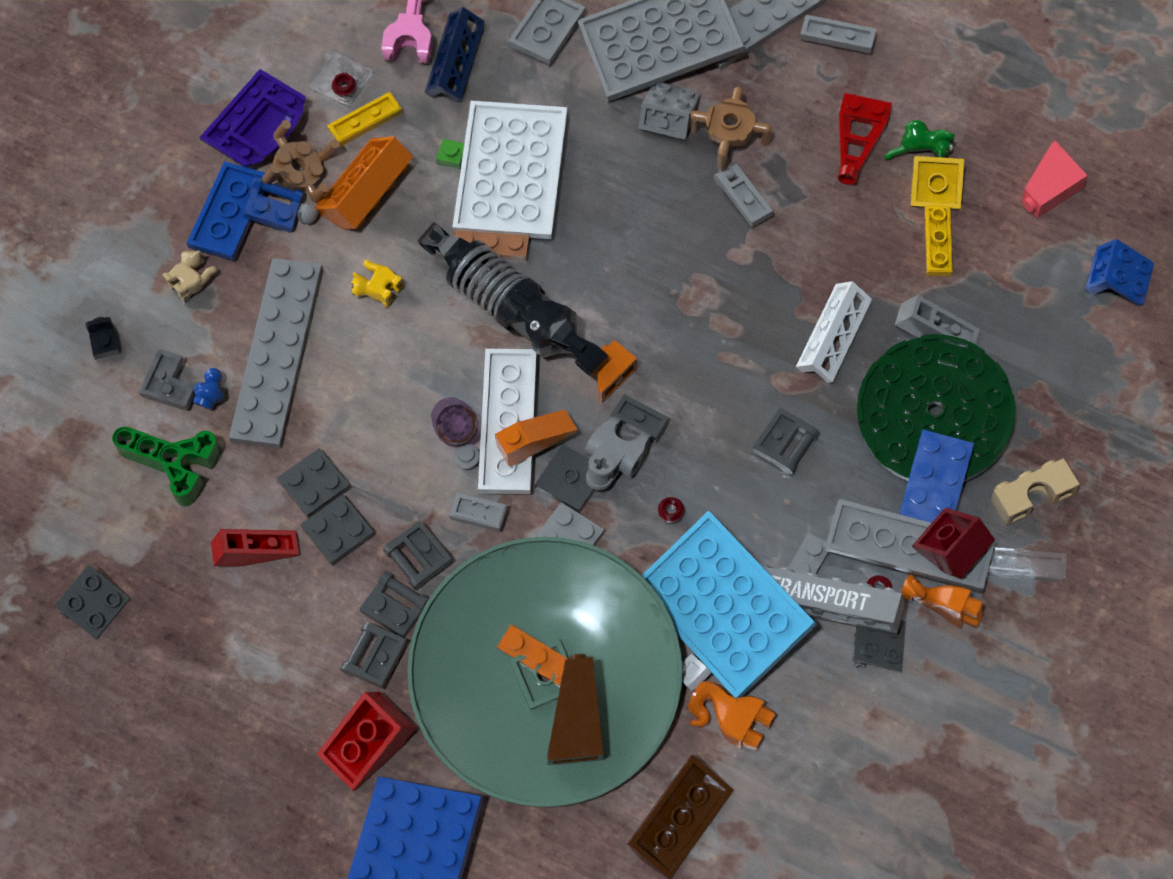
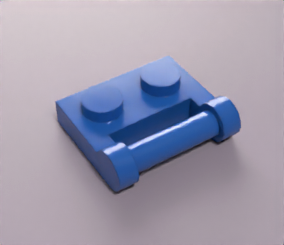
[243,175,303,233]

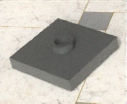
[535,444,595,513]

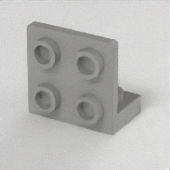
[638,83,700,140]

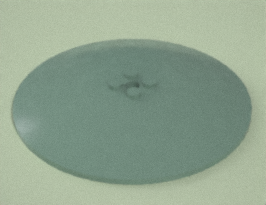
[407,537,682,808]

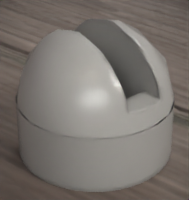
[297,203,319,224]

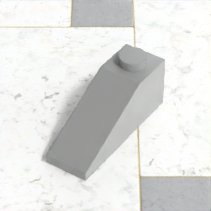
[895,295,980,344]

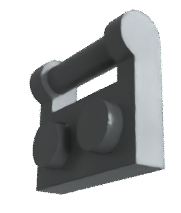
[752,408,820,475]
[383,520,453,590]
[359,571,430,638]
[340,622,407,689]

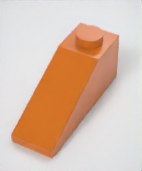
[495,409,578,467]

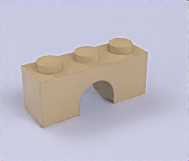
[991,458,1080,527]

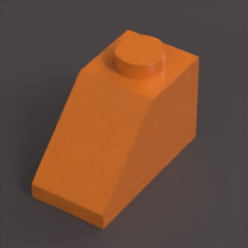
[597,340,637,403]

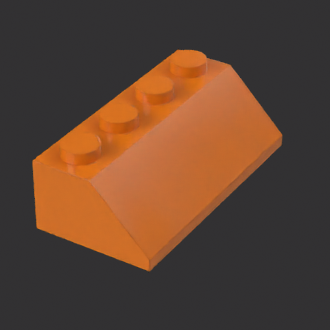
[314,136,413,229]

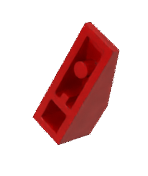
[211,529,299,567]

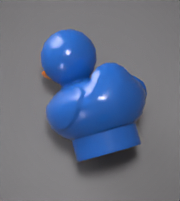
[193,368,224,410]

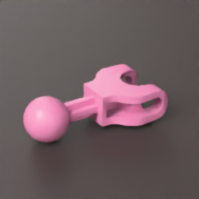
[382,0,433,64]

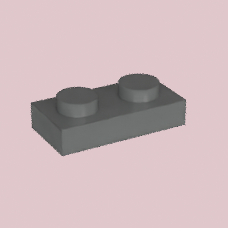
[611,394,669,442]

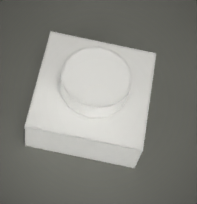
[682,653,711,691]

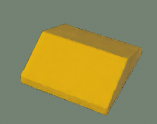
[910,156,964,209]

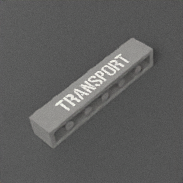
[760,563,905,634]

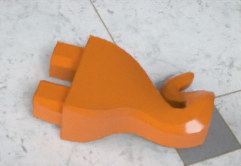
[901,574,983,629]
[687,681,776,751]

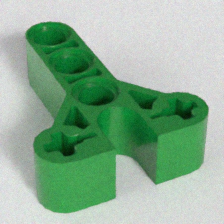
[112,426,221,506]

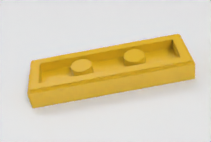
[327,92,403,147]

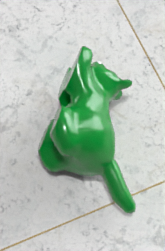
[884,120,955,160]

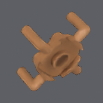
[689,87,772,170]
[262,120,339,203]

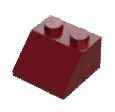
[912,507,995,579]

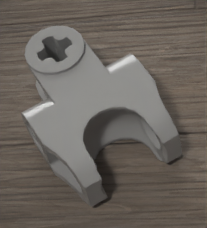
[585,416,651,490]

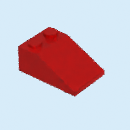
[317,692,416,791]

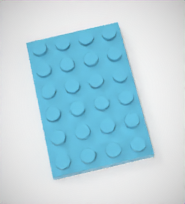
[641,510,817,699]

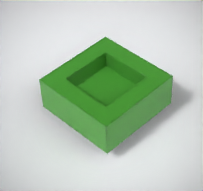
[436,138,465,169]

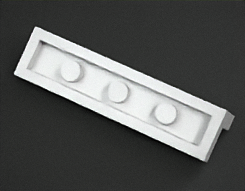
[796,281,872,383]

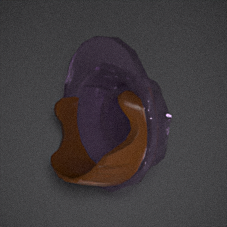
[431,397,479,447]

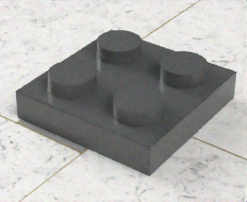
[277,448,351,519]
[301,494,375,566]

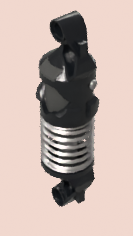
[417,222,609,377]

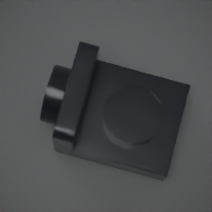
[85,317,120,360]

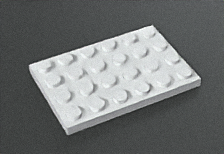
[452,101,568,240]

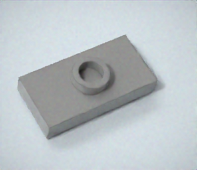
[449,492,508,532]

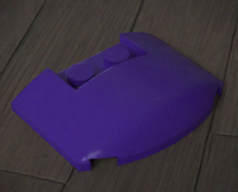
[199,69,306,168]

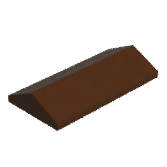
[627,755,733,879]

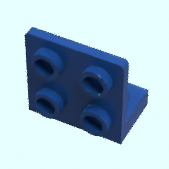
[1085,239,1154,306]

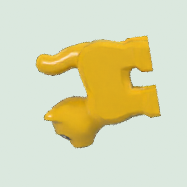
[351,259,405,309]

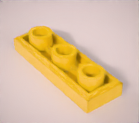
[924,206,953,276]

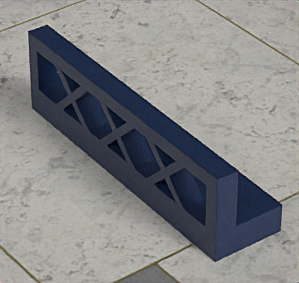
[425,7,485,102]

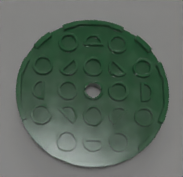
[857,334,1015,481]

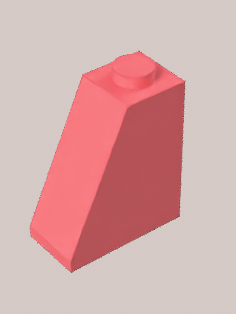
[1022,141,1088,218]

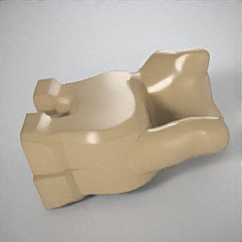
[162,250,217,303]

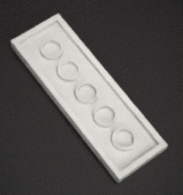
[478,349,537,494]

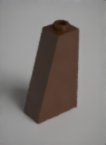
[547,654,603,765]

